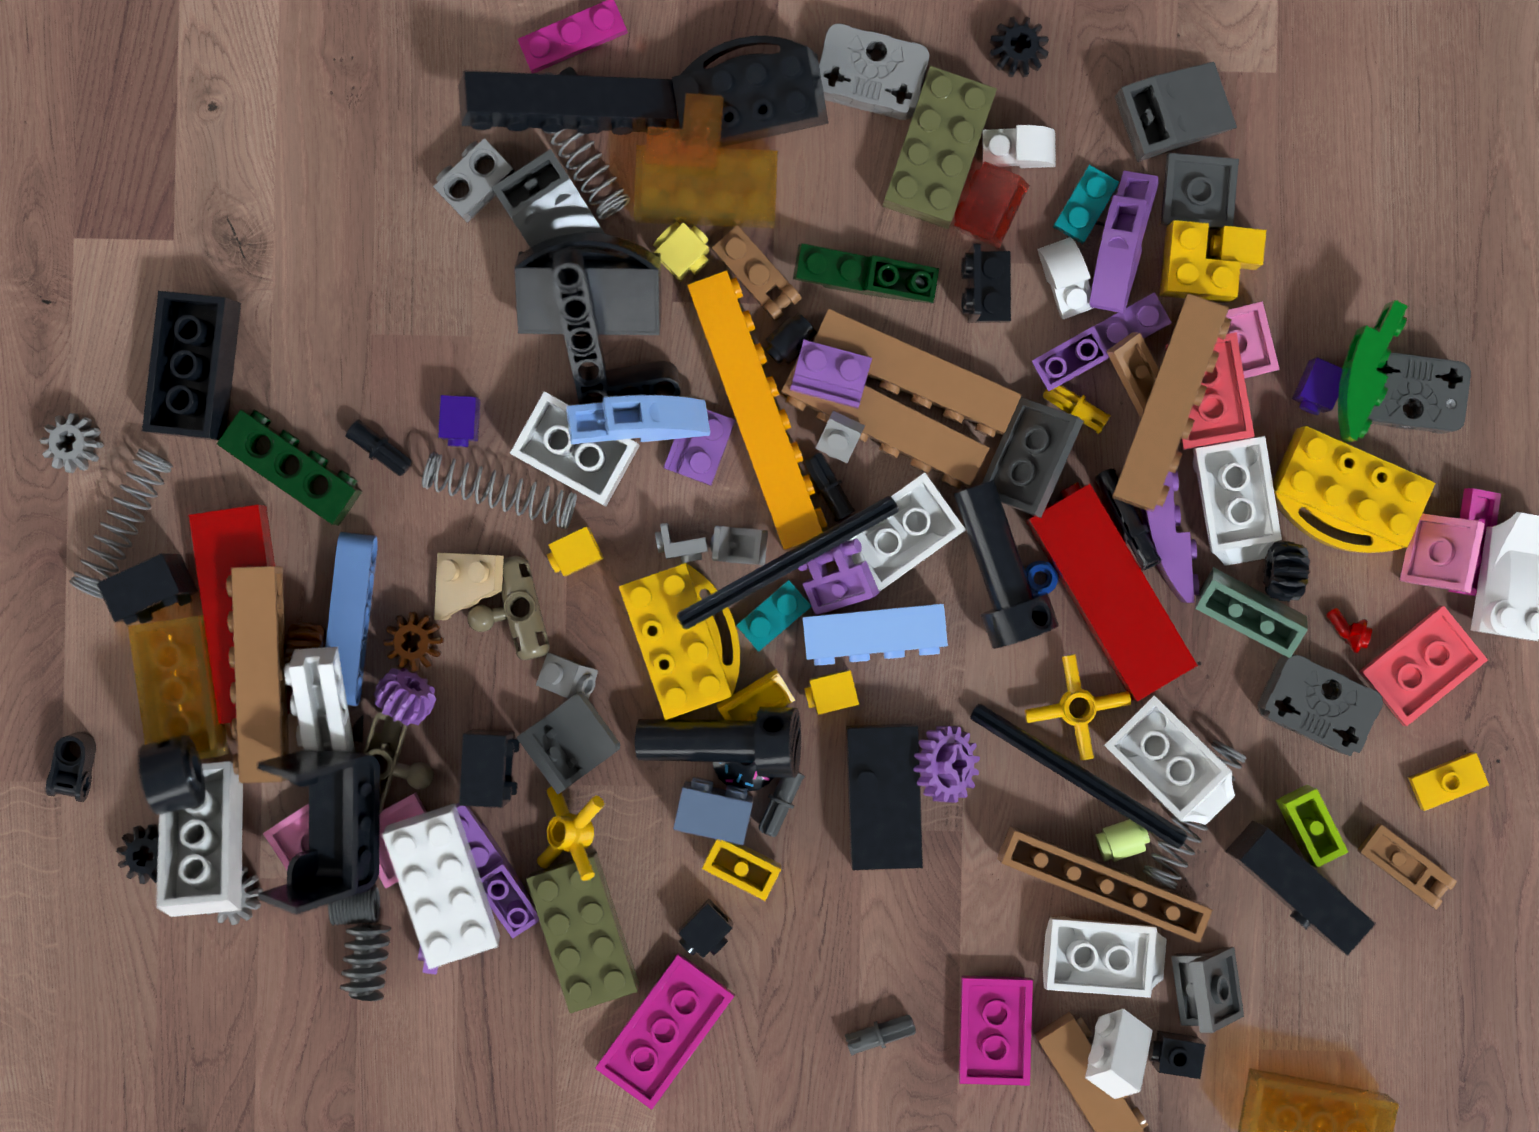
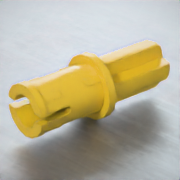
[1043,385,1111,434]

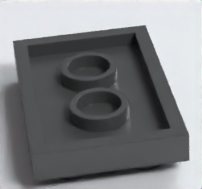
[982,397,1084,518]

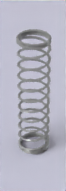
[542,72,630,219]
[69,449,173,599]
[422,452,577,529]
[1142,740,1247,889]

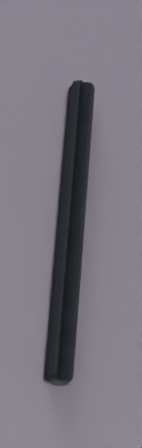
[677,496,899,630]
[970,704,1188,849]

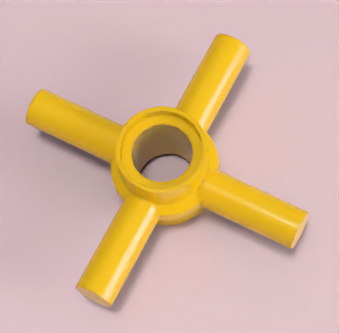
[1025,654,1131,760]
[537,786,605,881]

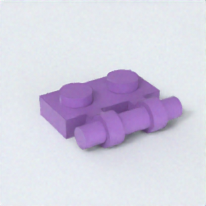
[798,539,880,615]

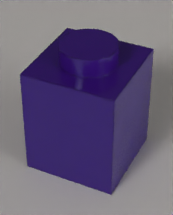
[1292,357,1343,415]
[438,395,481,447]

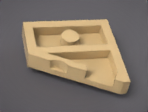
[434,553,504,620]

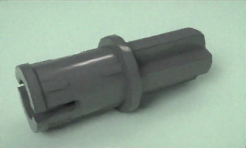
[758,772,805,837]
[845,1015,916,1056]

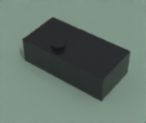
[142,291,241,441]
[846,724,923,870]
[1225,820,1376,956]

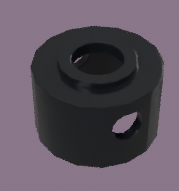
[138,735,206,815]

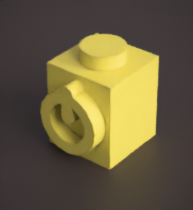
[653,222,709,282]

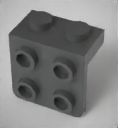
[516,692,621,794]

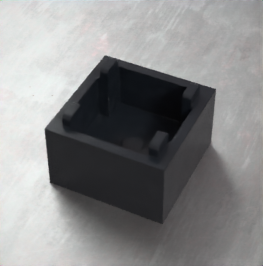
[96,553,198,625]
[459,729,520,808]

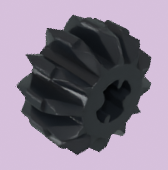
[989,17,1049,77]
[1263,541,1310,602]
[116,824,159,884]

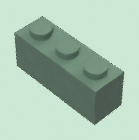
[1195,567,1308,658]

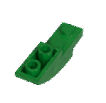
[1338,300,1408,443]

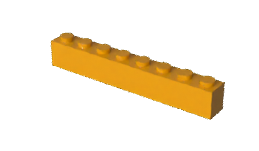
[687,270,828,550]

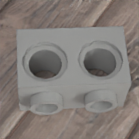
[433,138,515,223]

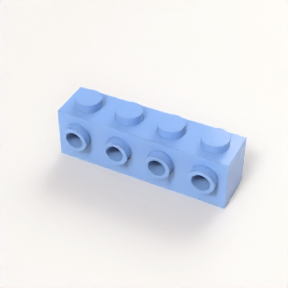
[802,604,948,666]

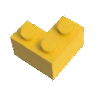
[1160,220,1241,303]

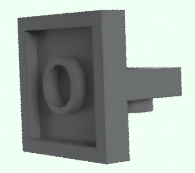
[1171,947,1244,1033]

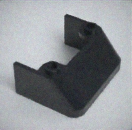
[258,750,380,915]

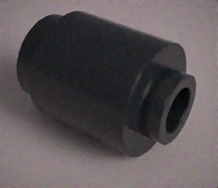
[765,313,817,365]

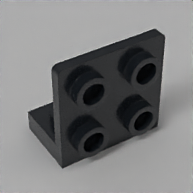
[961,243,1011,323]

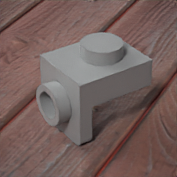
[815,411,865,463]
[655,523,709,563]
[710,526,768,565]
[536,653,598,699]

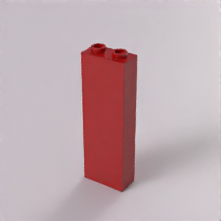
[1025,482,1198,702]
[189,504,294,729]

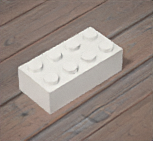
[157,761,243,917]
[383,803,500,969]

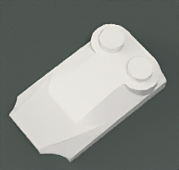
[1193,436,1282,566]
[848,473,966,591]
[1471,512,1539,641]
[1104,696,1235,825]
[1043,916,1167,998]

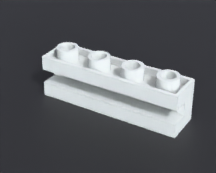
[285,647,355,752]

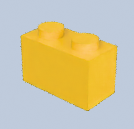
[702,839,781,901]

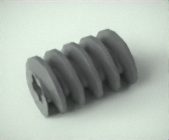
[339,924,391,1001]

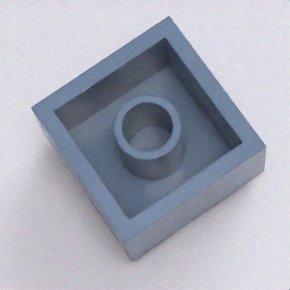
[673,777,753,845]

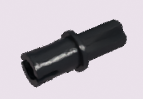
[345,419,412,476]
[805,453,855,522]

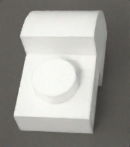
[983,125,1056,168]
[1037,237,1094,320]

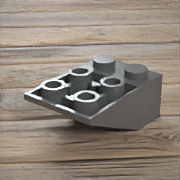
[1115,62,1237,163]
[491,149,606,252]

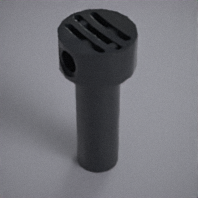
[954,480,1059,649]
[635,707,801,778]

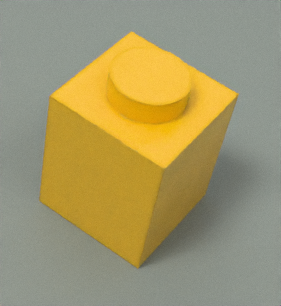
[1210,226,1267,270]
[547,526,604,577]
[804,669,859,715]

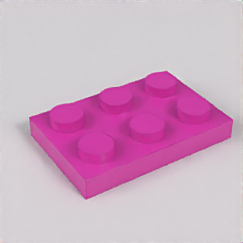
[959,976,1033,1086]

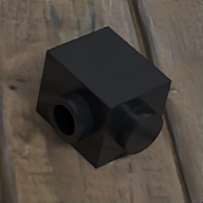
[678,899,733,958]
[1149,1031,1206,1079]

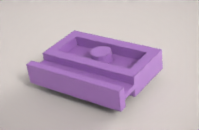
[790,340,872,409]
[664,410,735,486]

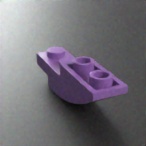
[1089,171,1159,313]
[1031,292,1172,392]
[1141,470,1199,603]
[456,803,540,939]

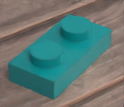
[1053,164,1119,244]
[736,580,811,652]

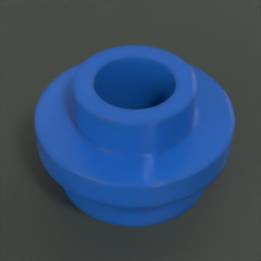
[1025,561,1058,595]

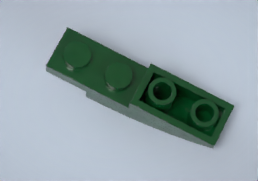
[793,243,939,304]

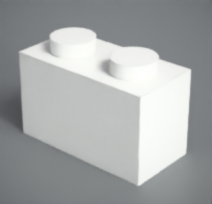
[1085,1009,1153,1099]

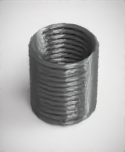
[328,885,380,926]

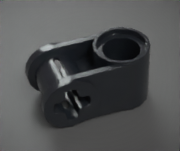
[46,732,96,802]

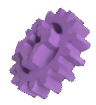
[914,726,980,803]

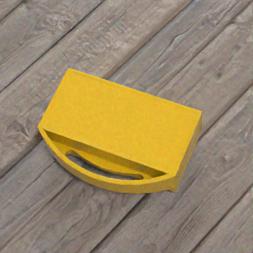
[1273,426,1436,553]
[619,563,740,720]

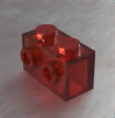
[954,161,1030,249]

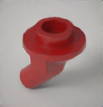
[1326,608,1372,653]

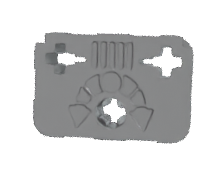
[819,24,929,120]

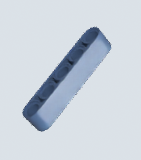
[325,532,378,706]

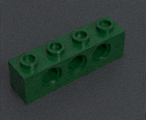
[217,409,363,526]

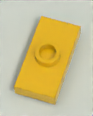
[717,669,795,721]
[1408,752,1489,811]

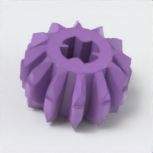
[374,668,436,726]

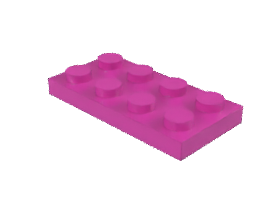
[595,952,735,1110]

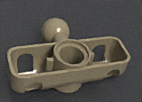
[467,556,550,661]
[364,712,434,813]

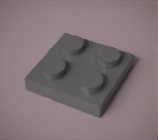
[1161,153,1239,230]

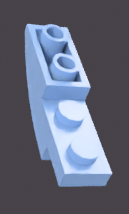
[566,395,710,444]

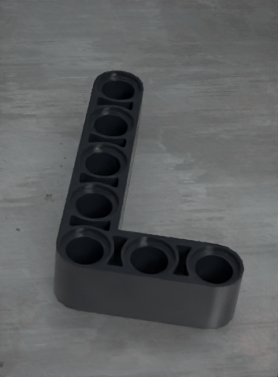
[552,247,681,405]

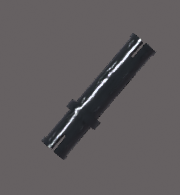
[1094,468,1162,571]

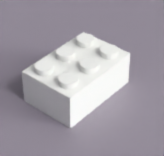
[510,391,640,506]

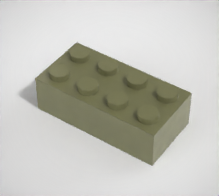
[882,66,997,229]
[526,852,640,1014]

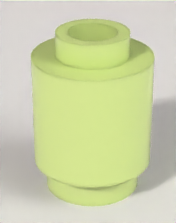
[1095,819,1150,862]

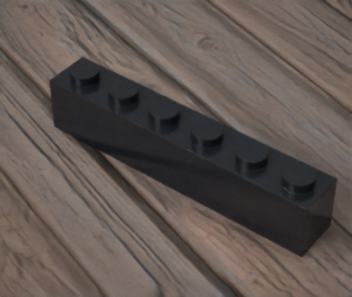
[458,71,677,136]

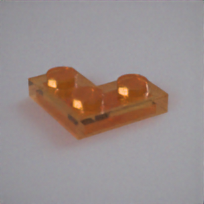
[644,93,724,170]

